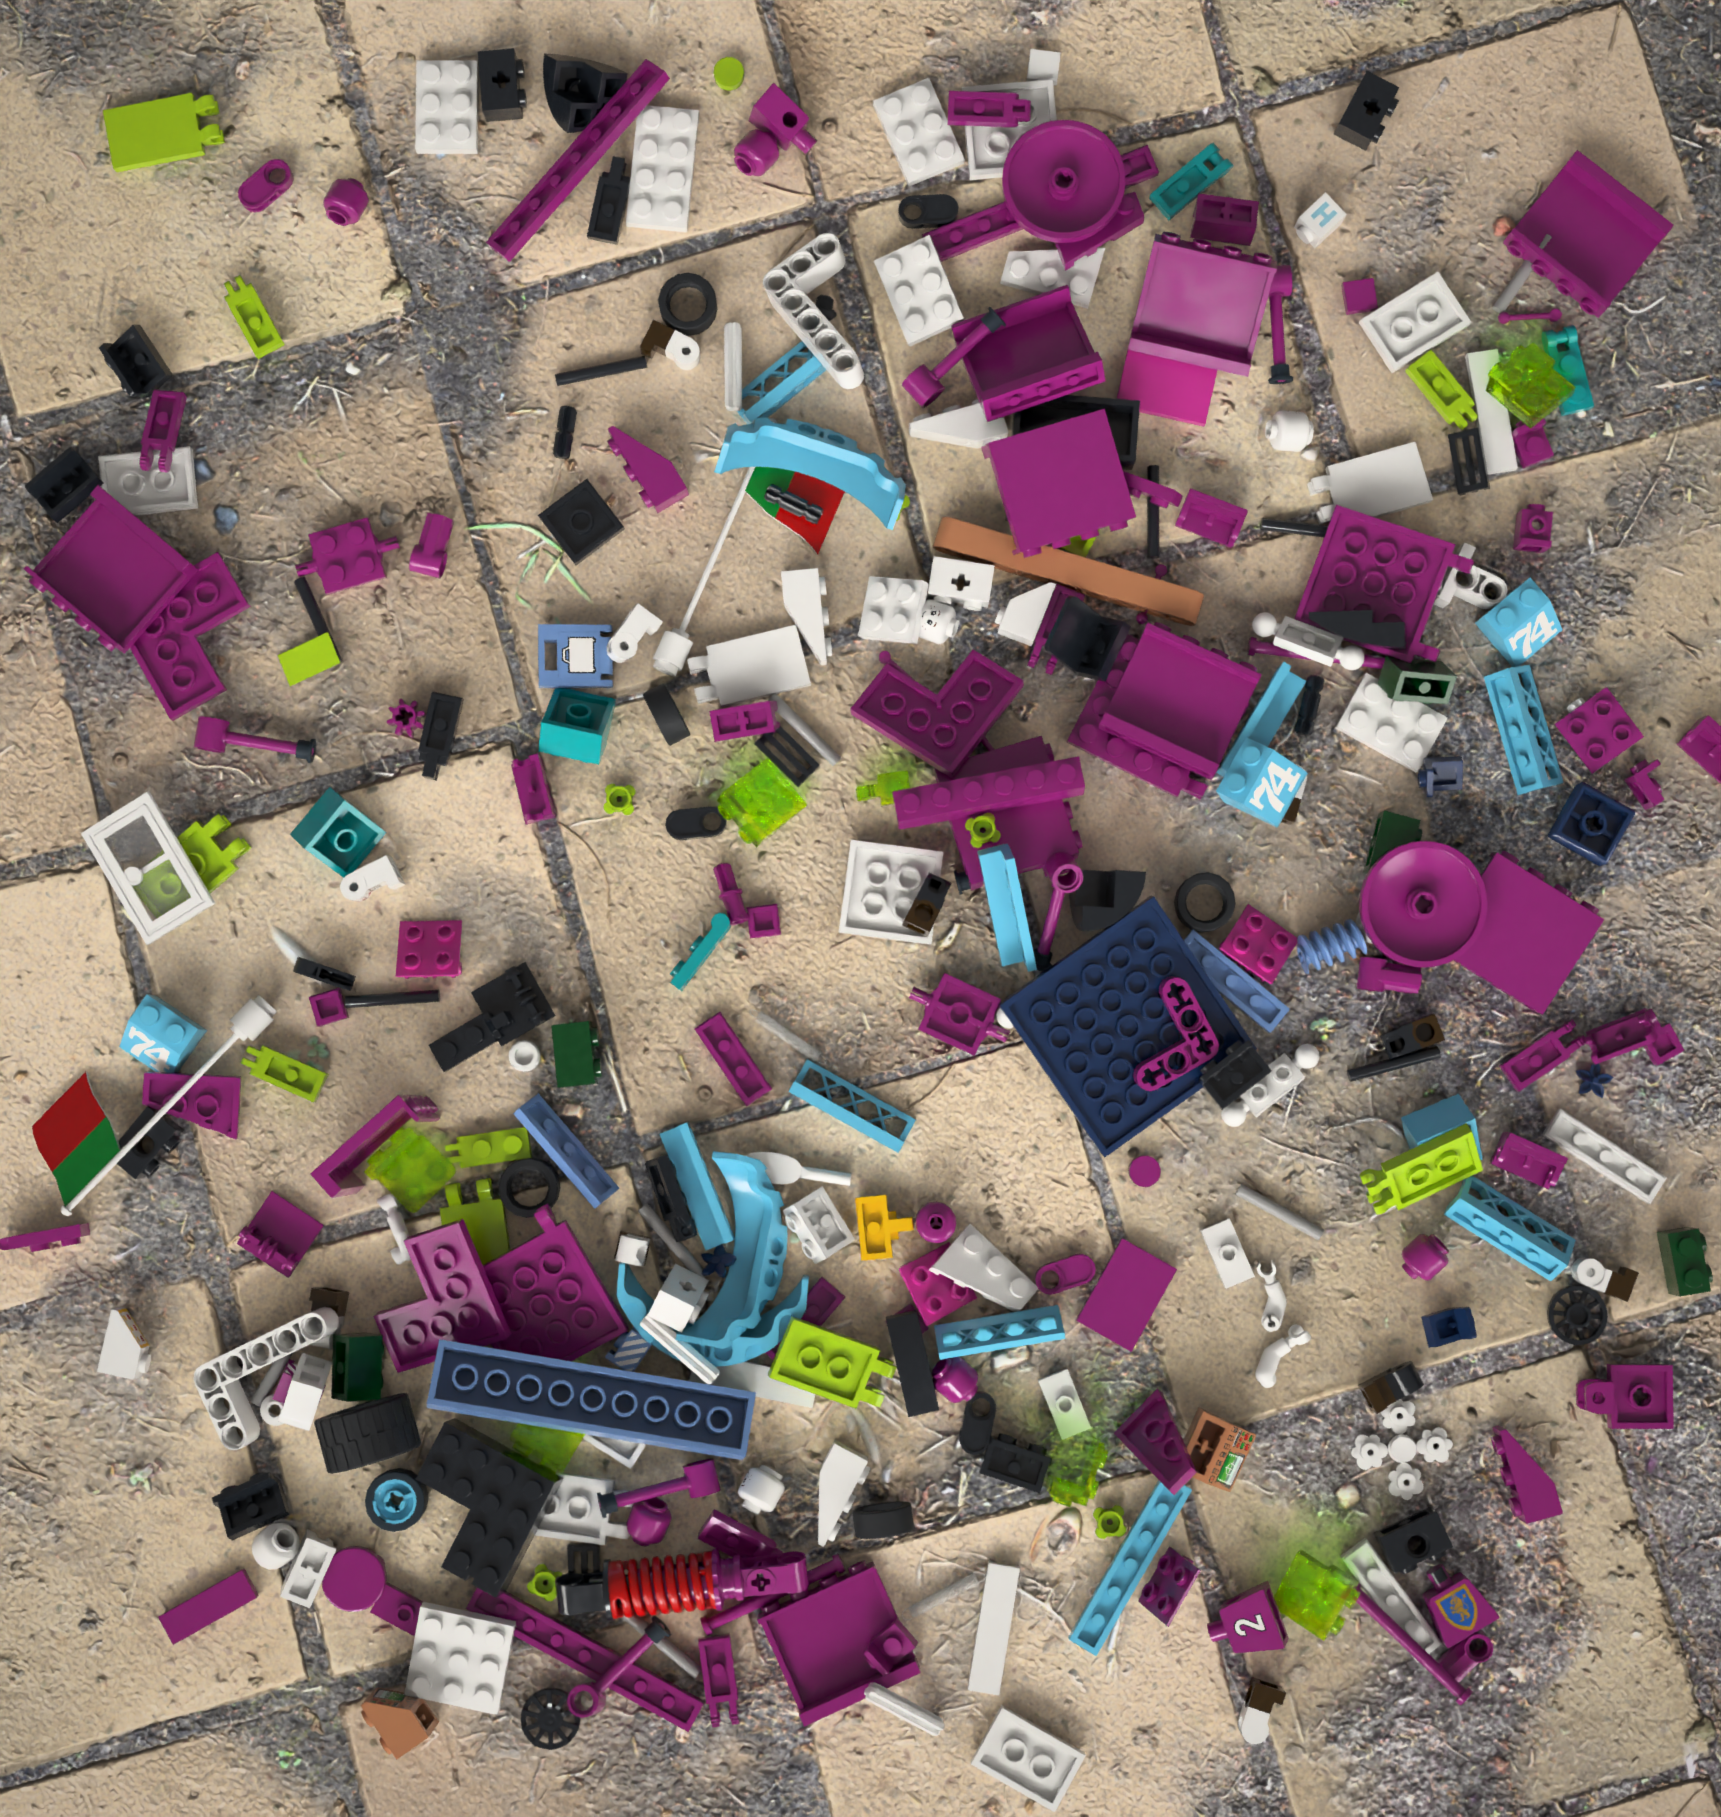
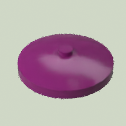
[1002,120,1126,243]
[1359,841,1488,968]

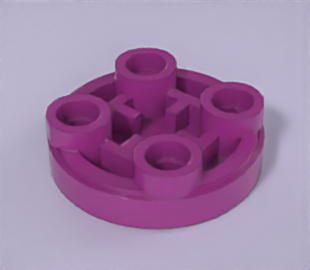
[322,1546,387,1612]

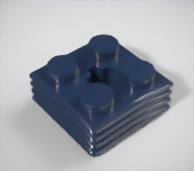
[1548,782,1635,866]

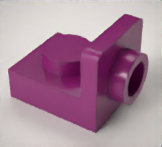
[1512,416,1554,469]
[1624,759,1665,810]
[864,1618,918,1677]

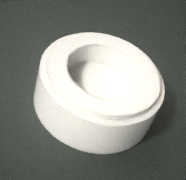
[509,1040,541,1072]

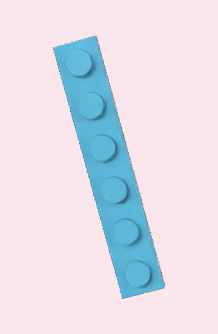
[1068,1480,1192,1656]

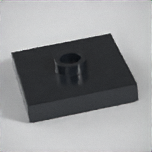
[538,479,625,566]

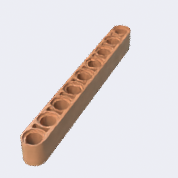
[933,517,1204,626]

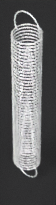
[750,1010,827,1064]
[902,1570,986,1620]

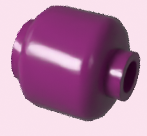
[734,129,779,176]
[323,178,369,226]
[915,1201,956,1243]
[1401,1234,1449,1281]
[931,1356,978,1403]
[626,1497,672,1547]

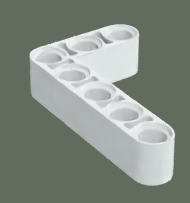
[763,233,864,389]
[193,1307,339,1450]

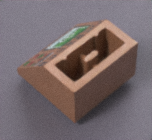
[1183,1407,1256,1492]
[360,1688,439,1760]

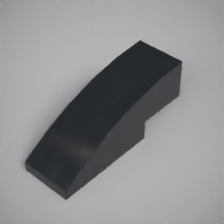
[1309,610,1406,649]
[886,1310,939,1417]

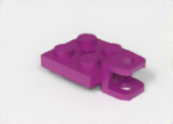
[1576,1364,1674,1429]

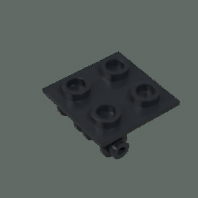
[471,962,556,1047]

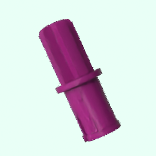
[713,863,749,925]

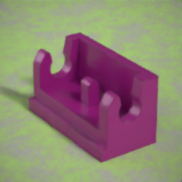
[1190,193,1259,246]
[1175,488,1248,548]
[709,701,780,742]
[1677,715,1721,784]
[511,753,556,825]
[1584,1008,1658,1065]
[1489,1132,1568,1189]

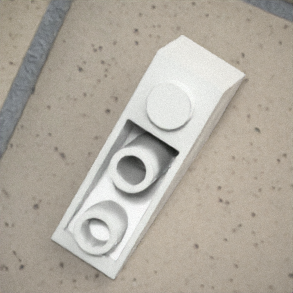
[909,399,1008,449]
[781,568,832,665]
[818,1440,871,1547]

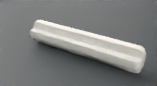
[724,322,742,411]
[640,1313,720,1384]
[864,1682,944,1736]

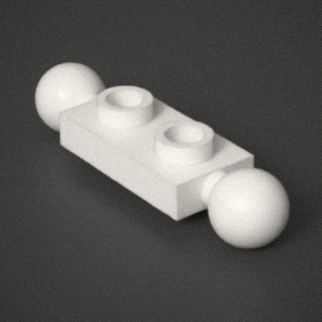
[1252,612,1365,670]
[1221,1044,1320,1127]

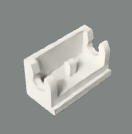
[280,1529,336,1608]

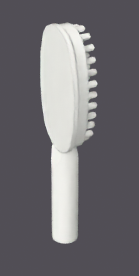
[746,1152,852,1186]

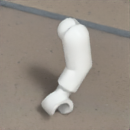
[377,1194,411,1265]
[1257,1260,1287,1332]
[1255,1324,1311,1388]

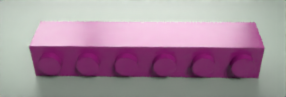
[892,756,1085,830]

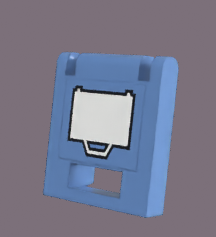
[538,624,613,688]

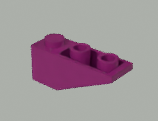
[607,426,689,514]
[1491,1425,1563,1524]

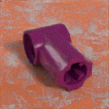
[409,513,454,579]
[1356,957,1422,994]
[1437,1629,1493,1682]

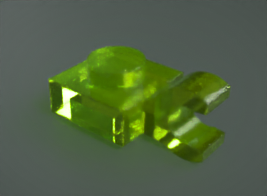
[856,770,910,807]

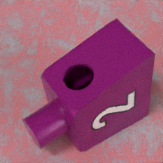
[1207,1581,1289,1653]

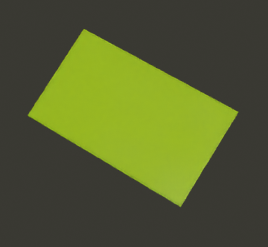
[278,632,340,686]

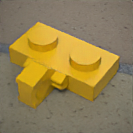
[855,1194,914,1261]

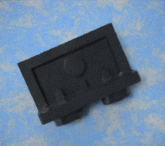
[99,325,173,397]
[25,447,104,523]
[1199,1040,1272,1110]
[979,1433,1053,1493]
[212,1472,290,1541]

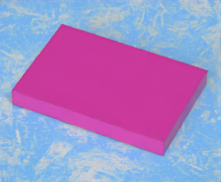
[1116,350,1217,427]

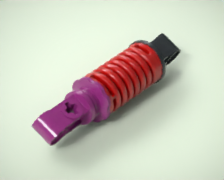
[555,1549,809,1622]

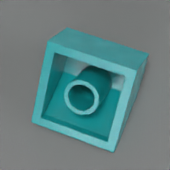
[538,688,616,765]
[290,787,387,878]

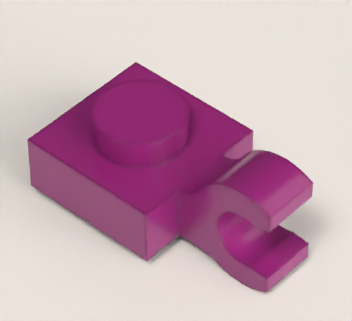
[1643,1008,1685,1066]

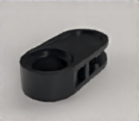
[898,194,959,229]
[665,806,727,840]
[293,957,356,991]
[959,1391,996,1455]

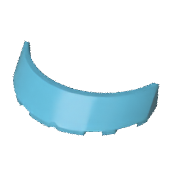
[714,417,906,530]
[675,1151,788,1349]
[616,1262,809,1367]

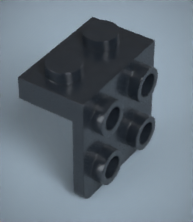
[1045,595,1131,682]

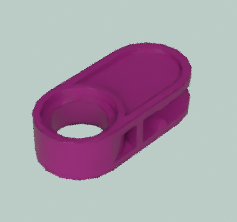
[238,159,294,213]
[1034,1254,1096,1295]

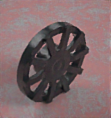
[1547,1285,1608,1345]
[521,1688,581,1750]

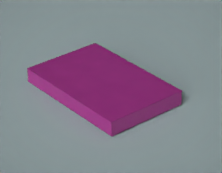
[1076,1238,1177,1352]

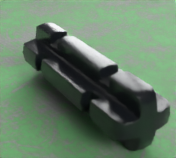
[764,484,823,524]
[1295,675,1325,736]

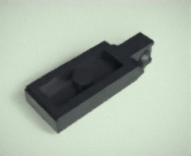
[587,156,630,245]
[418,692,464,781]
[429,1010,514,1072]
[645,1154,697,1242]

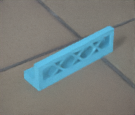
[736,341,833,424]
[1216,661,1306,777]
[1484,665,1564,795]
[977,843,1037,972]
[788,1059,916,1153]
[660,1122,735,1251]
[1444,1175,1576,1281]
[934,1305,1065,1360]

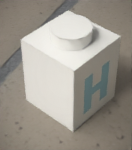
[1294,192,1347,248]

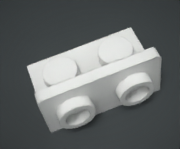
[783,1186,855,1264]

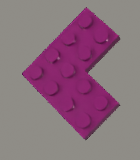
[130,552,251,721]
[850,650,1024,778]
[373,1219,511,1373]

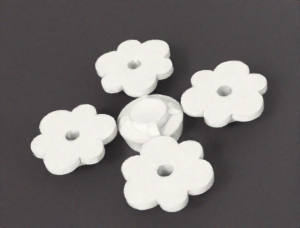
[1351,1399,1453,1500]

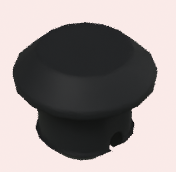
[816,295,837,321]

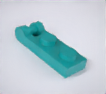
[1149,143,1234,221]
[1542,325,1594,416]
[670,913,731,991]

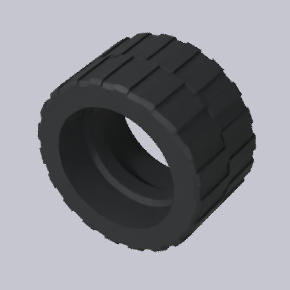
[314,1393,421,1474]

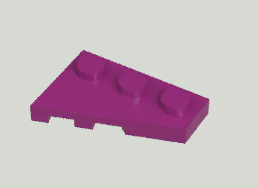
[1055,192,1144,271]
[142,1071,242,1140]
[1114,1388,1197,1495]

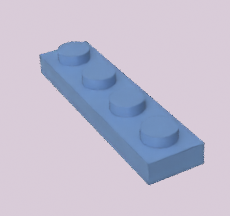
[1184,930,1290,1033]
[513,1093,619,1209]

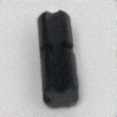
[553,406,577,459]

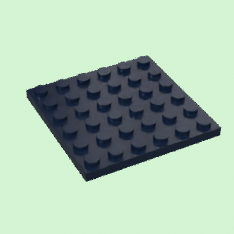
[998,895,1257,1157]

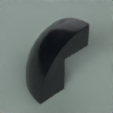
[543,53,628,133]
[1069,869,1146,931]

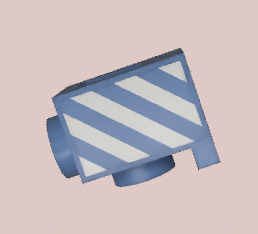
[605,1327,652,1372]

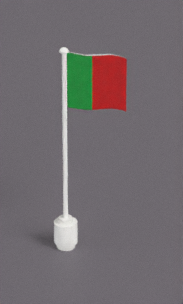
[653,418,845,676]
[32,995,277,1216]

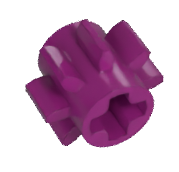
[387,698,426,738]

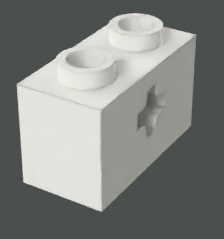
[927,556,995,611]
[648,1264,709,1333]

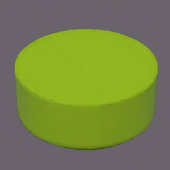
[714,57,744,91]

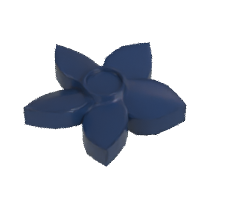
[1575,1063,1614,1098]
[701,1244,737,1278]

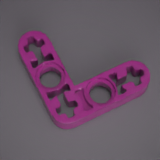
[1133,976,1219,1091]

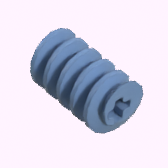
[1297,919,1367,974]

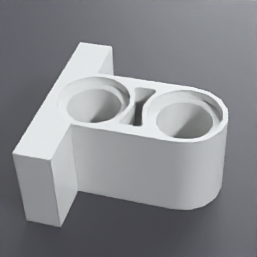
[1434,543,1508,609]
[278,1353,332,1431]

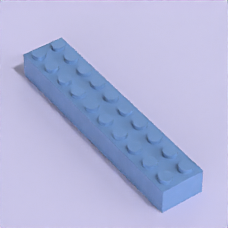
[427,1339,756,1460]

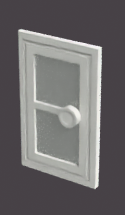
[81,791,215,945]

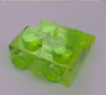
[1485,342,1576,428]
[717,758,807,848]
[1274,1550,1360,1641]

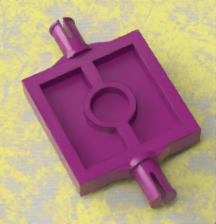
[295,517,400,595]
[909,973,1010,1056]

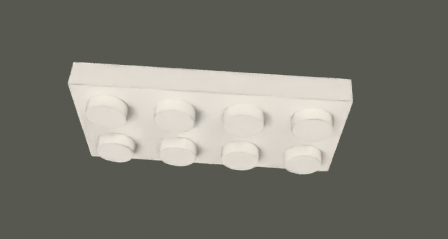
[626,105,699,232]

